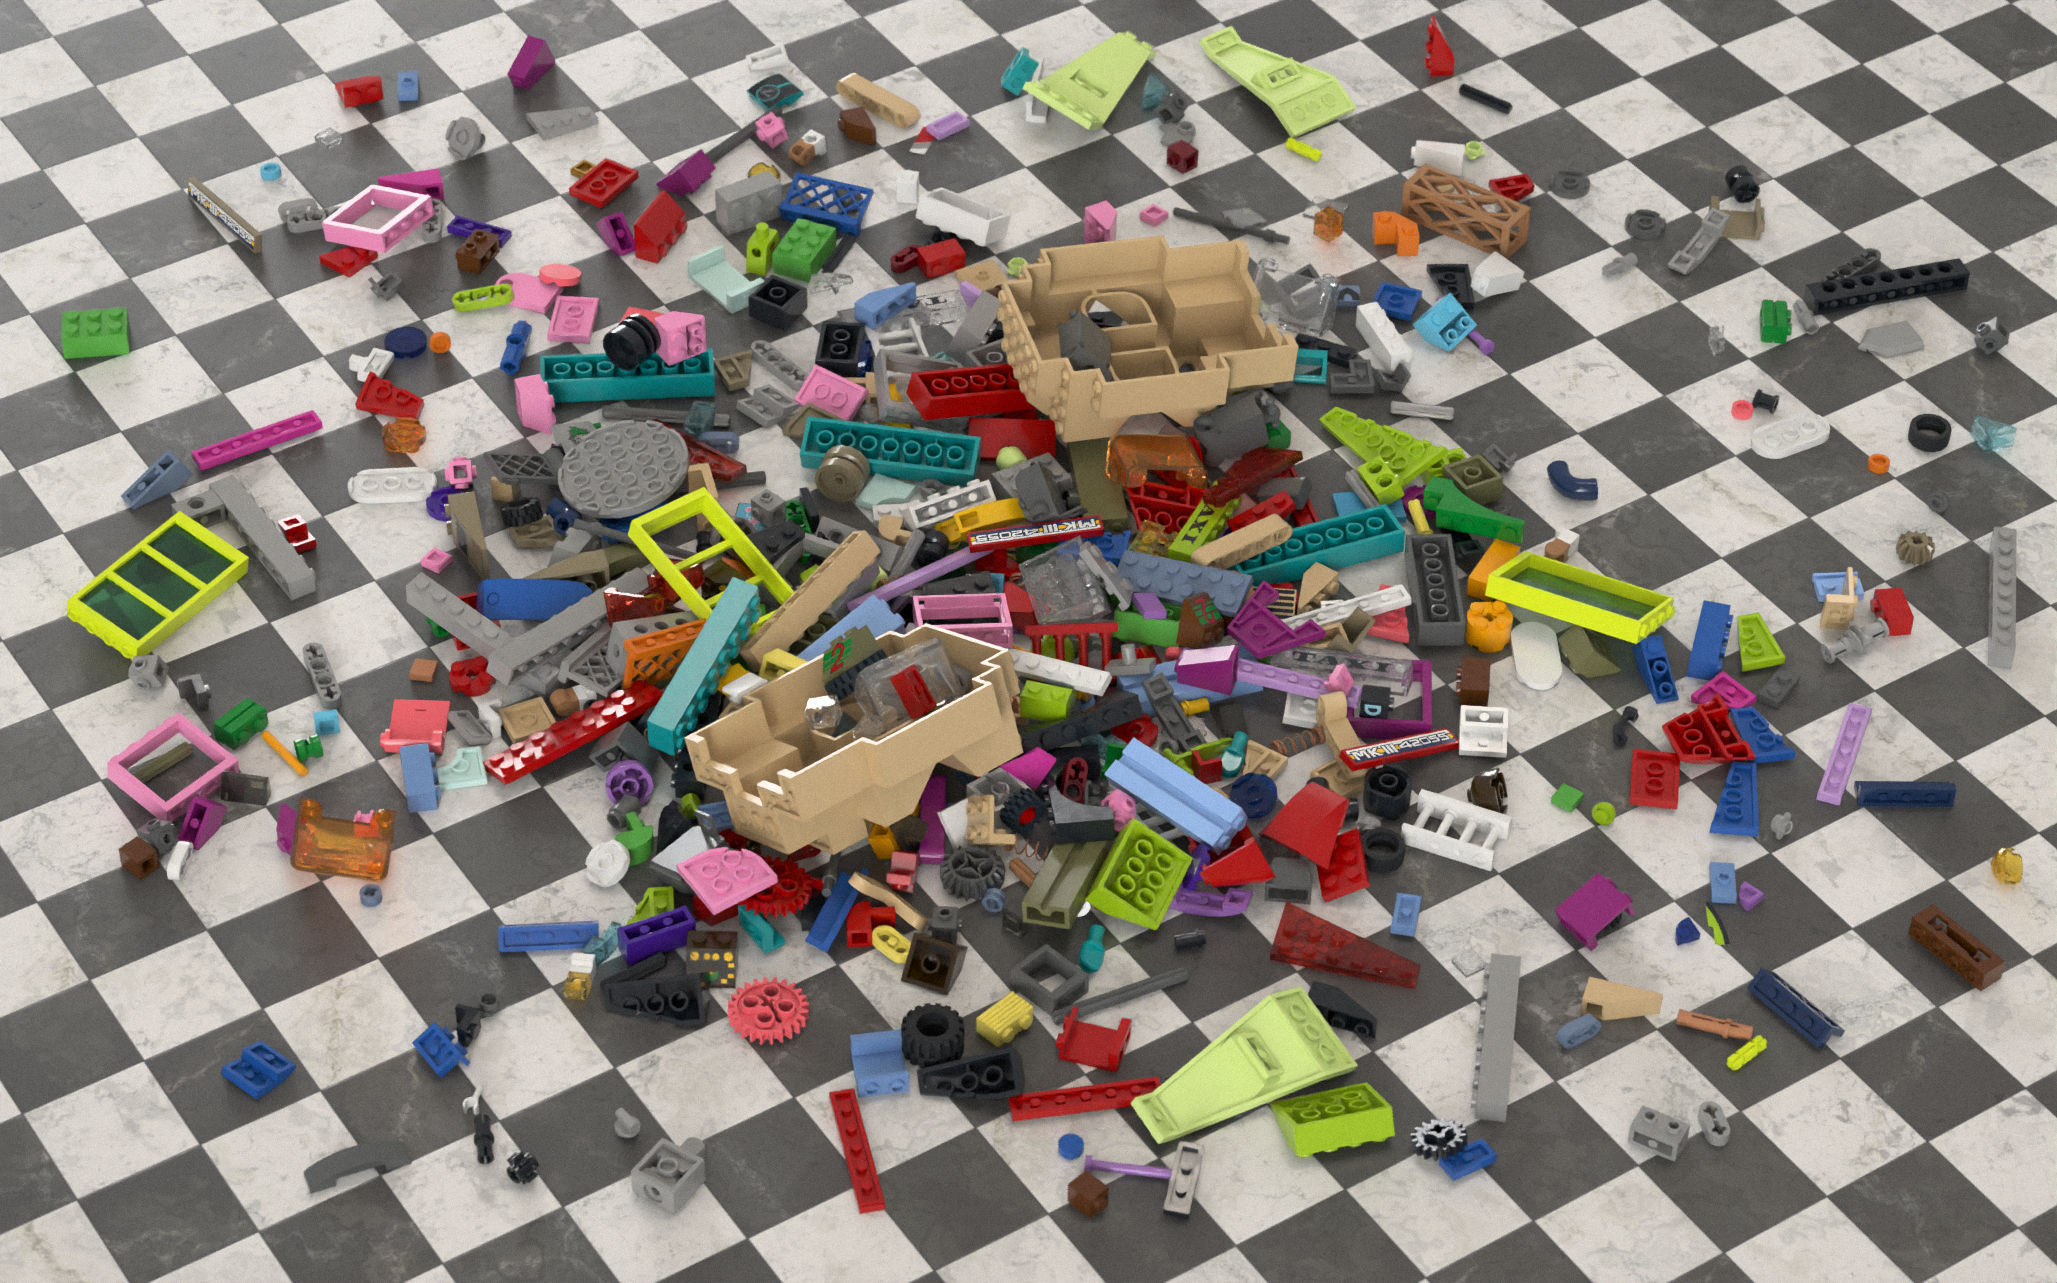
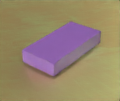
[1132,593,1167,619]

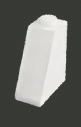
[1411,140,1465,176]
[1470,252,1524,297]

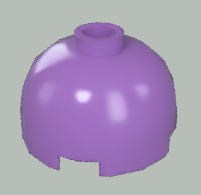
[605,760,654,806]

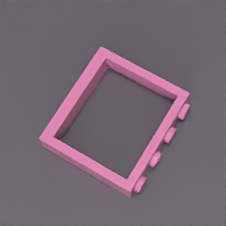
[322,185,434,253]
[913,593,1013,648]
[107,713,238,823]

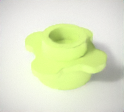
[1464,141,1486,160]
[1007,257,1028,276]

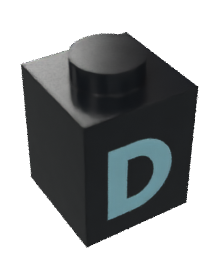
[1359,684,1395,719]

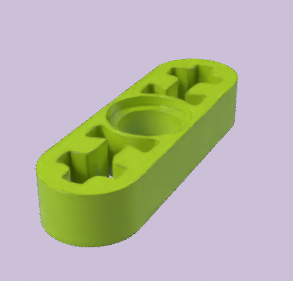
[452,284,515,312]

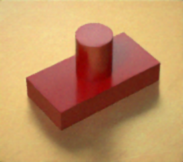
[975,549,1025,583]

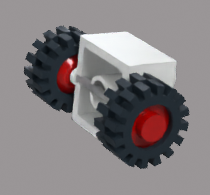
[955,766,1046,834]

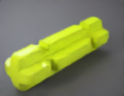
[1285,137,1322,162]
[1726,1035,1767,1071]

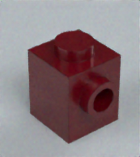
[1166,140,1198,174]

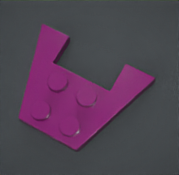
[1227,580,1326,659]

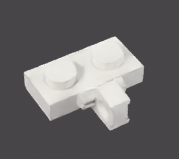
[349,348,394,382]

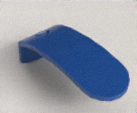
[477,579,593,621]

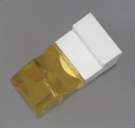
[564,952,596,1001]

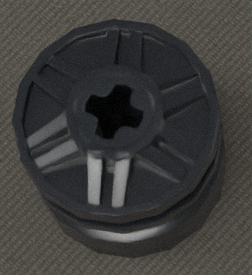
[603,314,661,371]

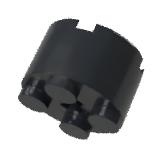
[1363,764,1412,821]

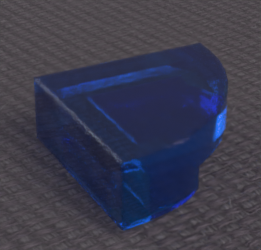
[1675,917,1700,946]

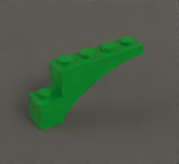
[1424,476,1525,544]

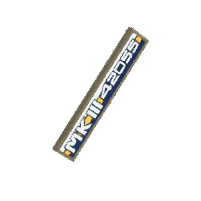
[188,176,262,254]

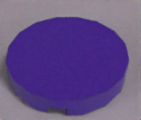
[426,486,466,521]
[1182,843,1211,891]

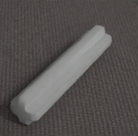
[1390,401,1454,420]
[1345,469,1381,509]
[887,529,925,583]

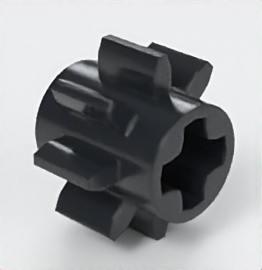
[506,1151,539,1184]

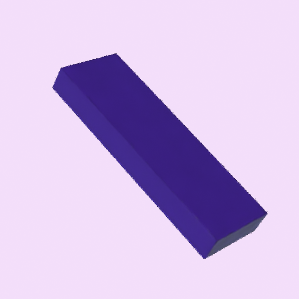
[447,215,512,248]

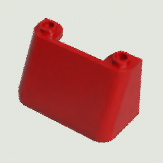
[1187,824,1275,887]

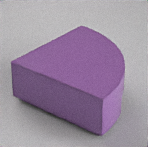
[1739,881,1764,912]

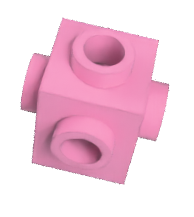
[755,112,788,149]
[445,457,477,489]
[1101,788,1136,832]

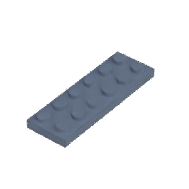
[1117,550,1253,617]

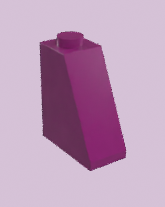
[507,35,556,89]
[1174,645,1239,695]

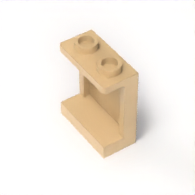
[687,463,719,533]

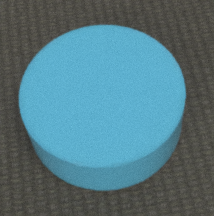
[260,163,281,181]

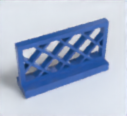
[779,172,874,237]

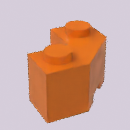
[1372,211,1420,256]

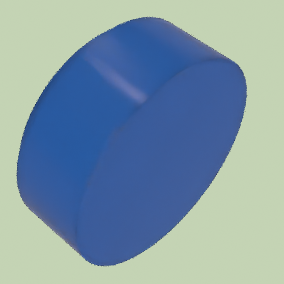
[1058,1134,1084,1159]

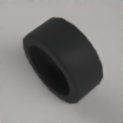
[1908,414,1952,452]
[1362,828,1405,873]

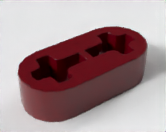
[890,244,921,273]

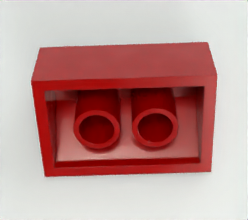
[634,190,687,264]

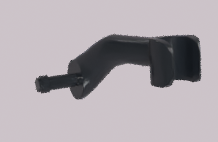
[1613,706,1639,746]

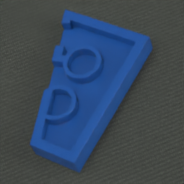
[1057,530,1131,565]
[1730,707,1796,763]

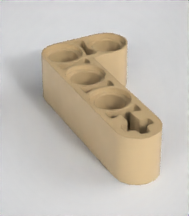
[1316,691,1372,780]

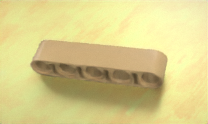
[836,73,921,129]
[1190,514,1293,570]

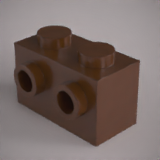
[455,229,500,275]
[1455,657,1490,707]

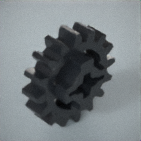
[1411,1118,1468,1161]

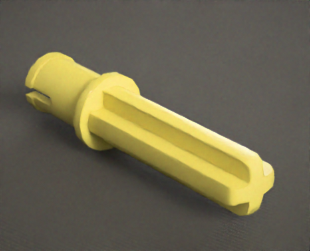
[1408,499,1434,534]

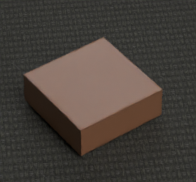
[409,658,438,682]

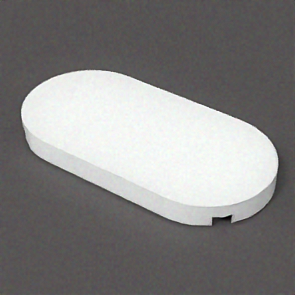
[1750,412,1830,459]
[348,467,437,504]
[1510,622,1562,690]

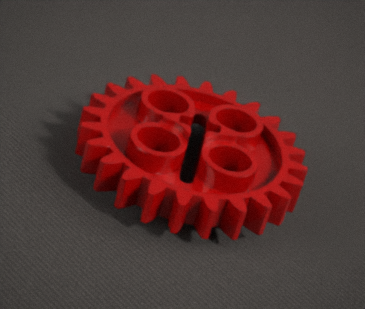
[739,856,812,918]

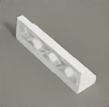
[1026,56,1056,123]

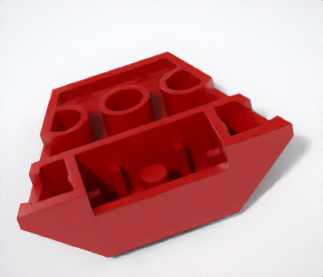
[1122,472,1209,543]
[1662,693,1755,765]
[1258,782,1350,872]

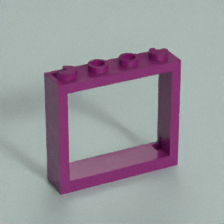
[1346,657,1432,739]

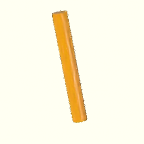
[261,731,309,777]

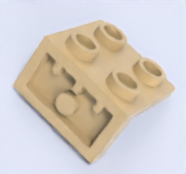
[1820,567,1858,630]
[965,794,1015,847]

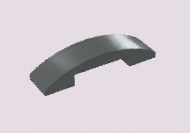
[1142,672,1207,753]
[303,1141,412,1193]

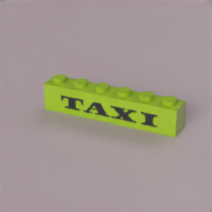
[1168,480,1242,563]

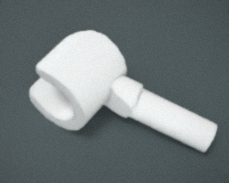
[463,1086,483,1115]

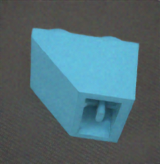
[1412,293,1477,352]

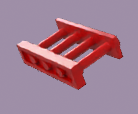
[1024,622,1118,684]

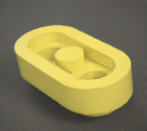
[872,925,911,963]

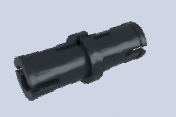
[474,1114,494,1164]

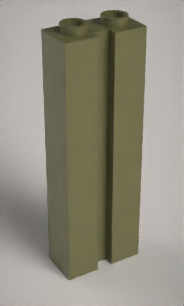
[1067,437,1128,535]
[1022,840,1114,929]

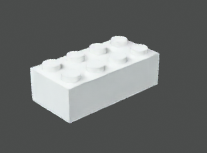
[916,187,1010,246]

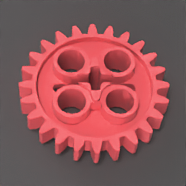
[727,977,809,1045]

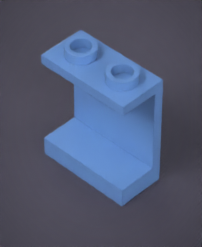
[850,1029,909,1097]

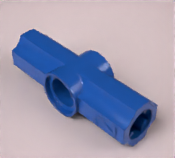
[500,320,532,375]

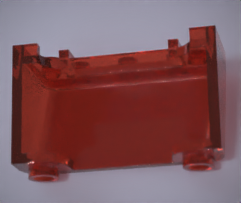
[603,558,705,629]

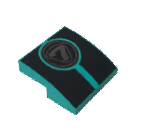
[747,73,804,111]

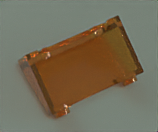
[1105,434,1208,489]
[290,797,397,881]

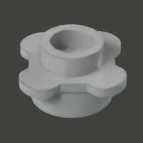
[1771,812,1793,840]
[1357,816,1381,837]

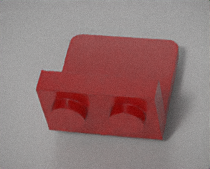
[335,75,384,108]

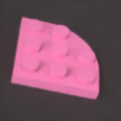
[677,847,778,915]

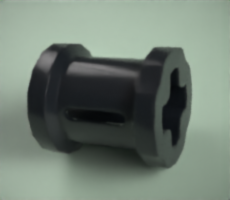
[1752,389,1780,414]

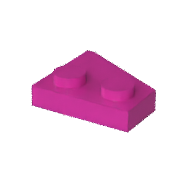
[1691,671,1756,712]

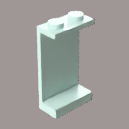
[687,245,764,314]

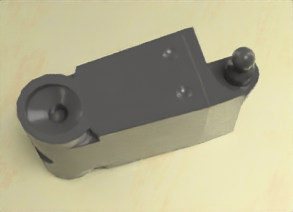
[1059,310,1112,382]
[1193,391,1281,468]

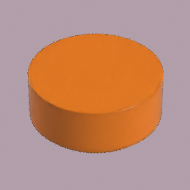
[429,332,451,353]
[1867,454,1890,474]

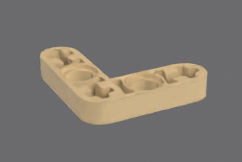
[848,871,928,932]

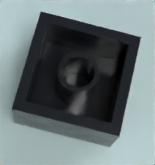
[748,275,808,330]

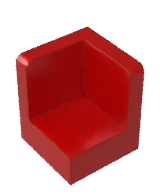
[1191,750,1222,784]

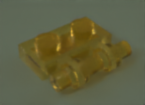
[1130,519,1179,558]

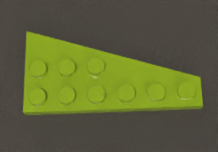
[1319,407,1448,488]

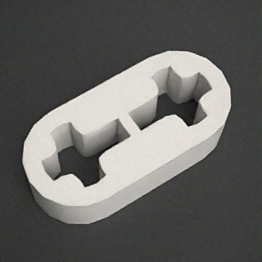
[167,841,193,881]

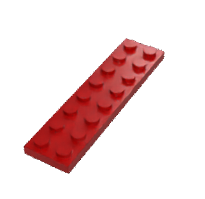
[483,680,664,785]

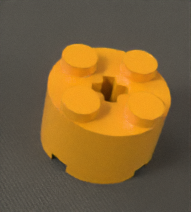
[1465,601,1513,653]

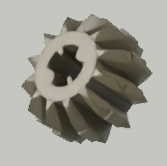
[1896,530,1935,567]

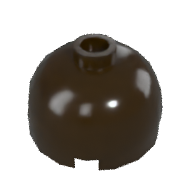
[1467,768,1508,815]

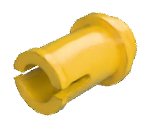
[1179,697,1209,718]

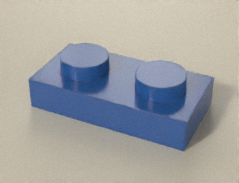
[1439,1138,1497,1182]

